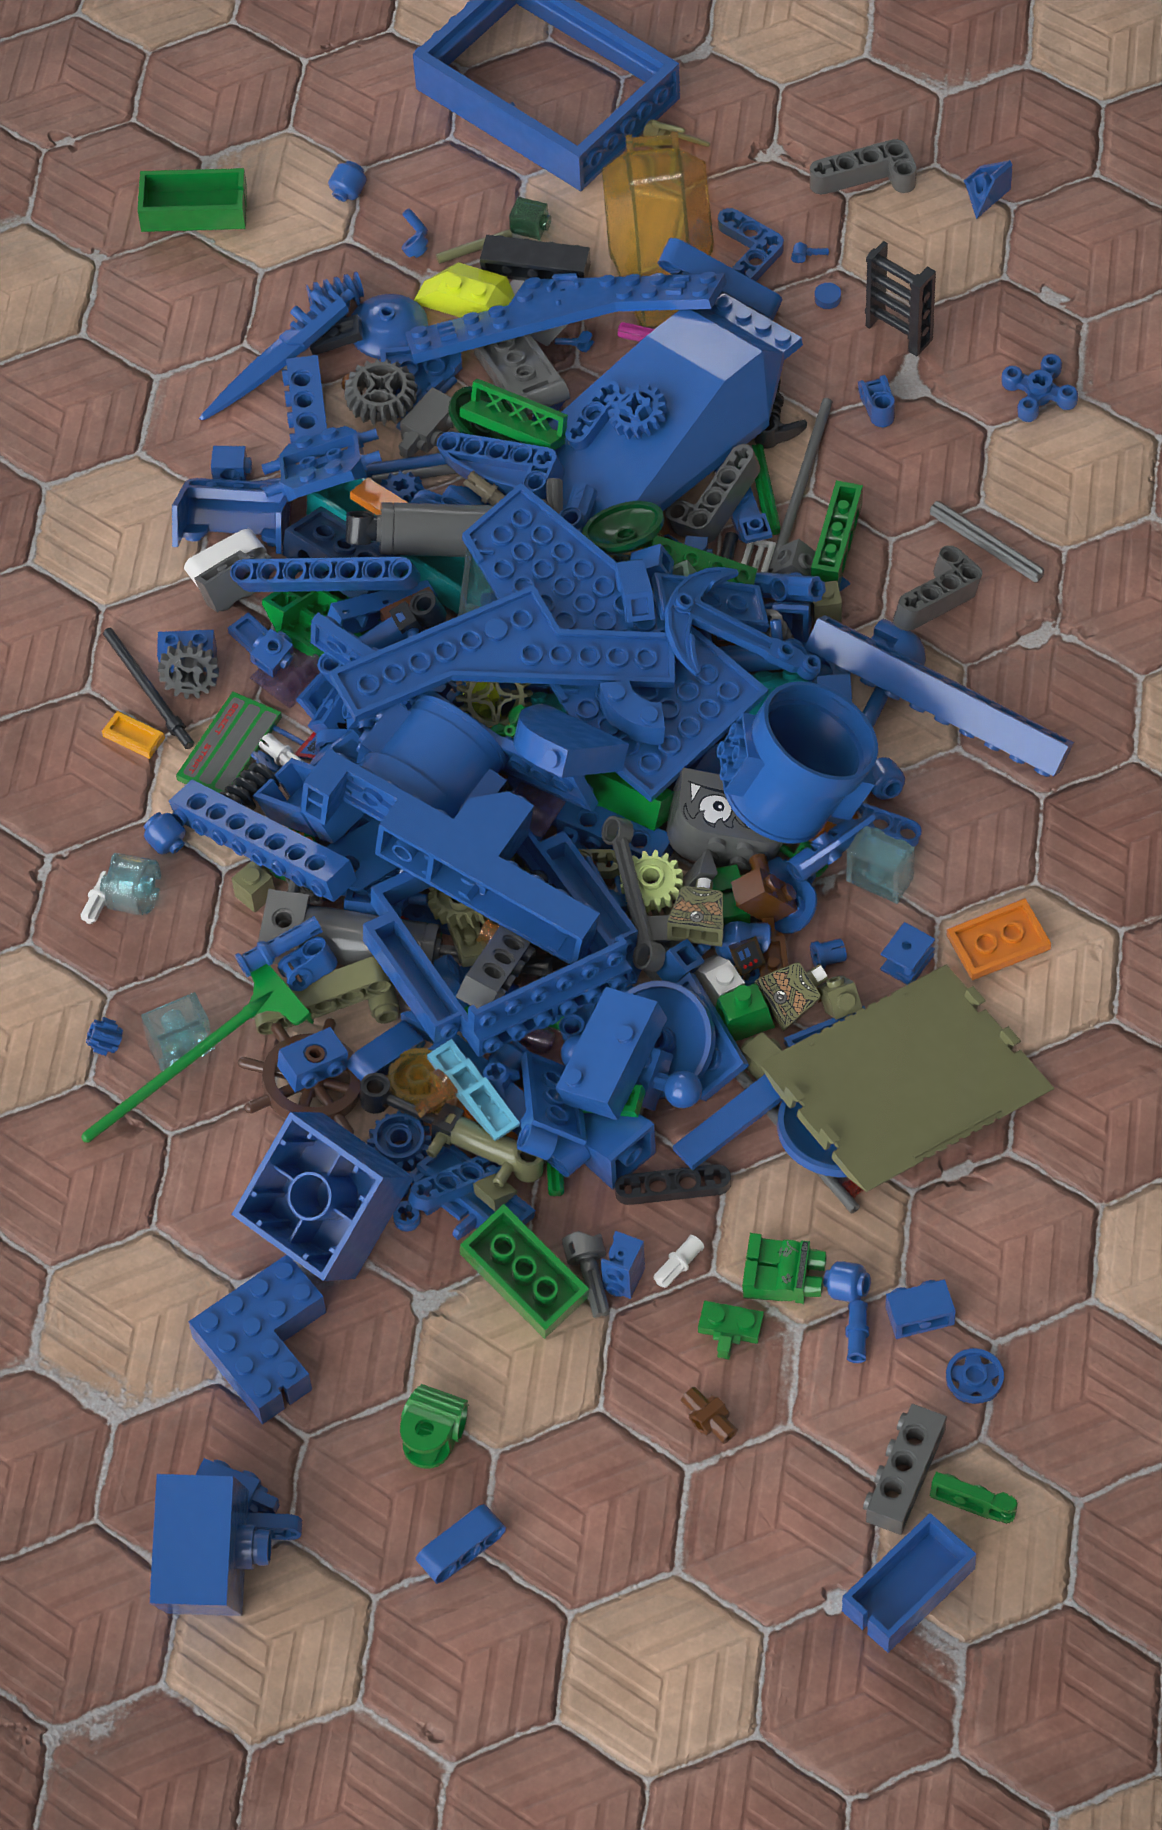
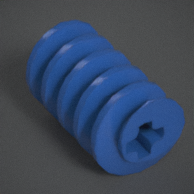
[306,271,364,308]

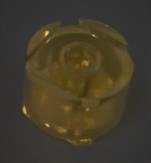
[388,1048,450,1114]

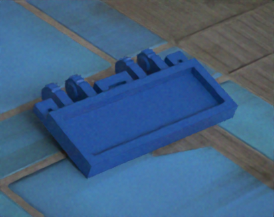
[409,1144,536,1240]

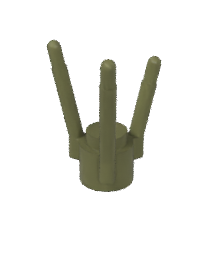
[643,119,710,170]

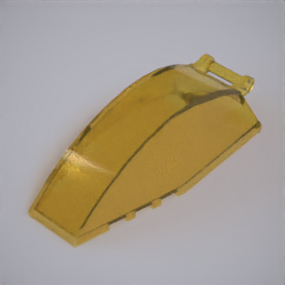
[602,131,714,329]

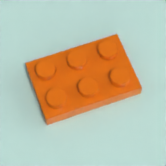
[946,898,1051,981]

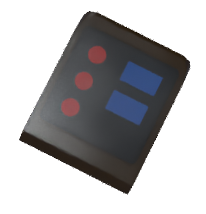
[729,936,766,976]

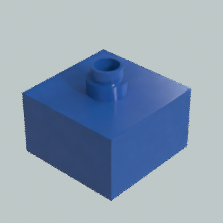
[231,1112,414,1281]
[150,1474,272,1616]

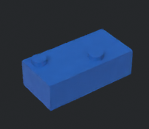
[555,987,667,1120]

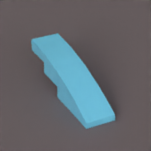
[427,1039,520,1141]

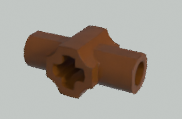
[681,1387,738,1444]

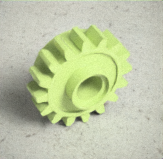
[620,850,684,913]

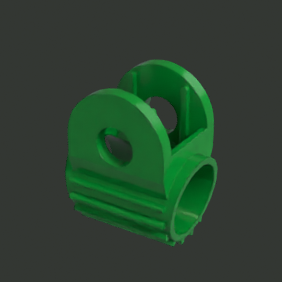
[400,1384,469,1469]

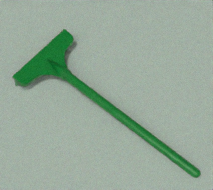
[81,964,314,1143]

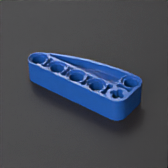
[437,432,565,503]

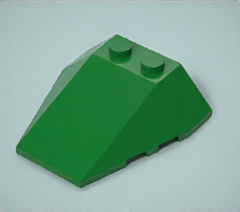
[262,591,381,662]

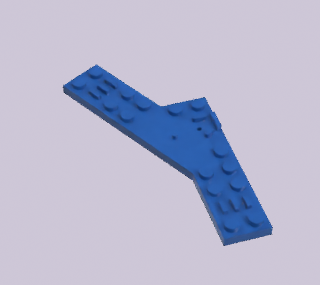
[405,271,727,364]
[329,584,675,722]
[311,612,598,812]

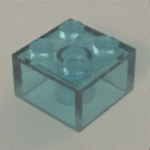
[846,826,915,904]
[141,992,215,1071]

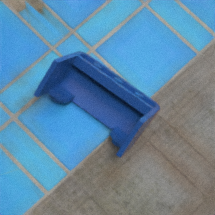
[172,478,292,554]

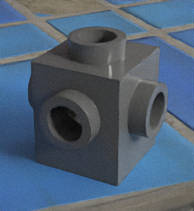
[773,539,816,576]

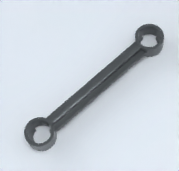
[602,816,665,972]

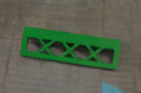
[459,378,568,451]

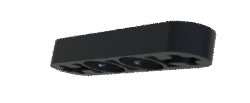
[615,1164,731,1205]

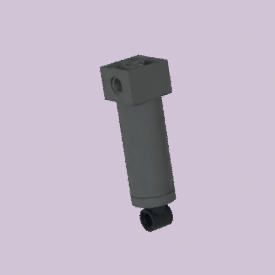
[345,499,547,557]

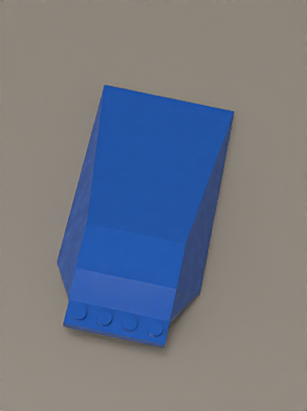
[549,293,803,555]

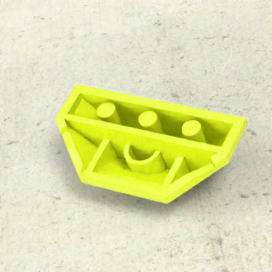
[414,262,515,318]

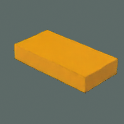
[102,711,165,759]

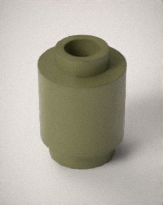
[367,981,400,1024]

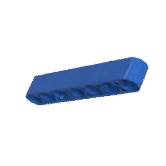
[230,557,421,592]
[428,1034,591,1177]

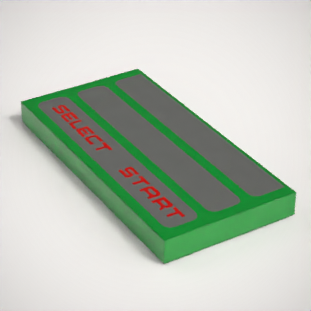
[176,691,282,793]

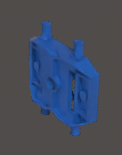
[261,426,382,502]

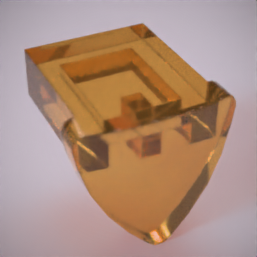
[414,1069,458,1118]

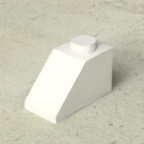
[693,954,745,1006]

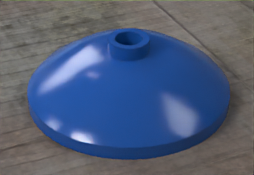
[351,294,428,359]

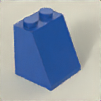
[584,1113,656,1190]

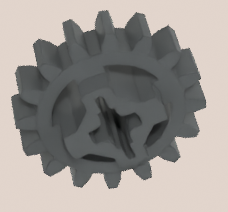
[158,640,219,699]

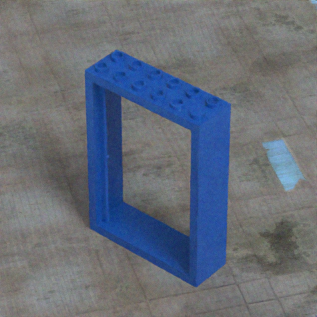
[413,0,680,192]

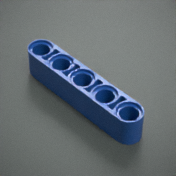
[658,238,783,321]

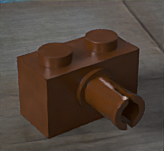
[731,854,797,923]

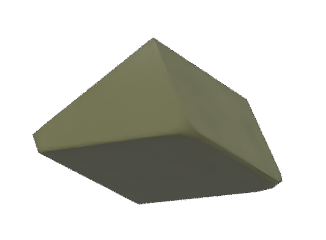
[473,1174,517,1211]

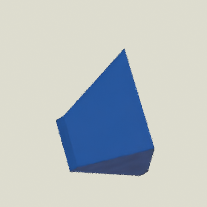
[963,160,1013,219]

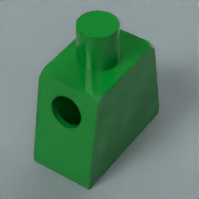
[715,984,775,1042]

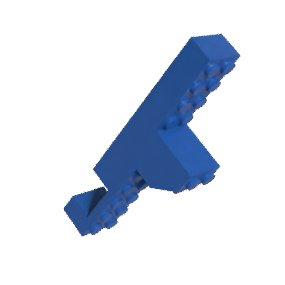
[300,749,600,964]

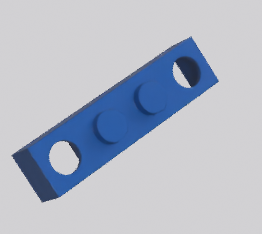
[327,580,438,634]

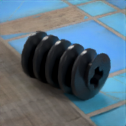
[220,763,280,810]

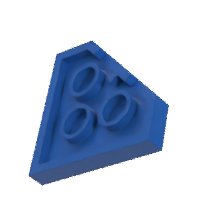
[380,346,462,418]

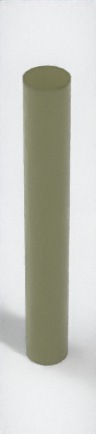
[436,229,513,264]

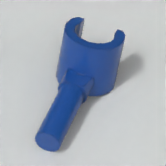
[791,242,829,263]
[555,331,594,352]

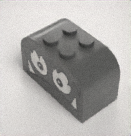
[667,768,784,871]

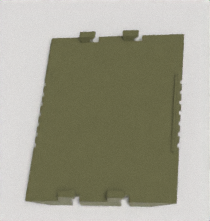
[759,964,1054,1192]

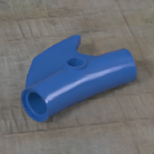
[785,814,877,883]

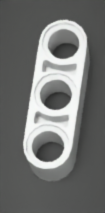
[184,529,267,587]

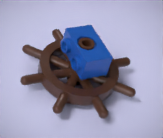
[238,1018,378,1134]

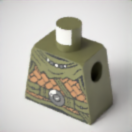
[667,878,723,947]
[754,962,829,1031]

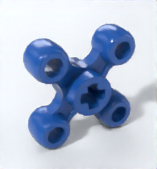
[1001,354,1078,422]

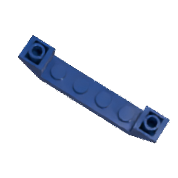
[714,463,772,544]

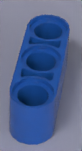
[347,1020,426,1081]
[416,1504,506,1584]

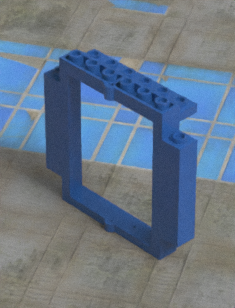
[363,829,638,1057]

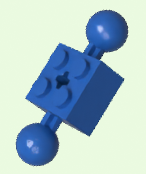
[561,1034,702,1111]

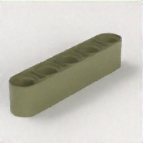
[254,956,391,1035]

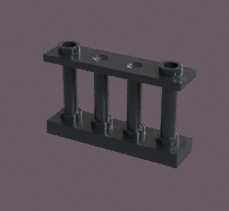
[865,241,936,357]

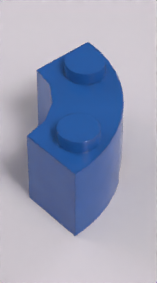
[599,680,665,745]

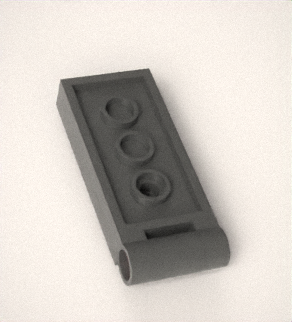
[473,334,570,415]

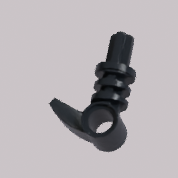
[754,379,807,449]

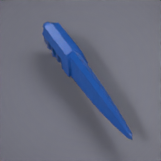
[199,289,355,420]

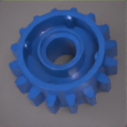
[367,1111,432,1172]

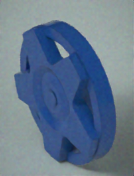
[946,1348,1004,1404]

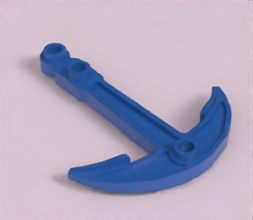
[665,567,821,680]

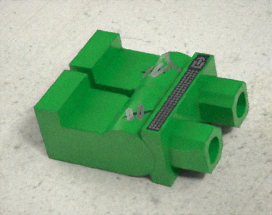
[742,1233,827,1304]

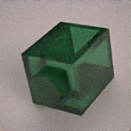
[509,196,551,240]

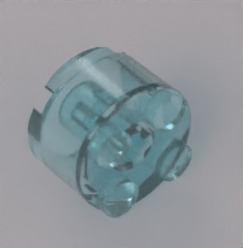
[100,853,161,916]

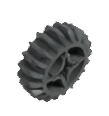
[344,358,417,426]

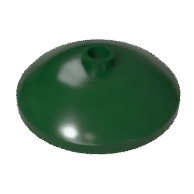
[448,386,520,443]
[582,501,665,554]

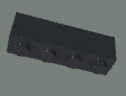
[480,235,591,281]

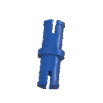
[845,1300,869,1363]

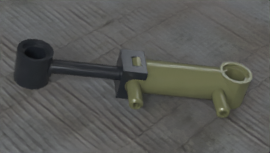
[360,1073,544,1187]

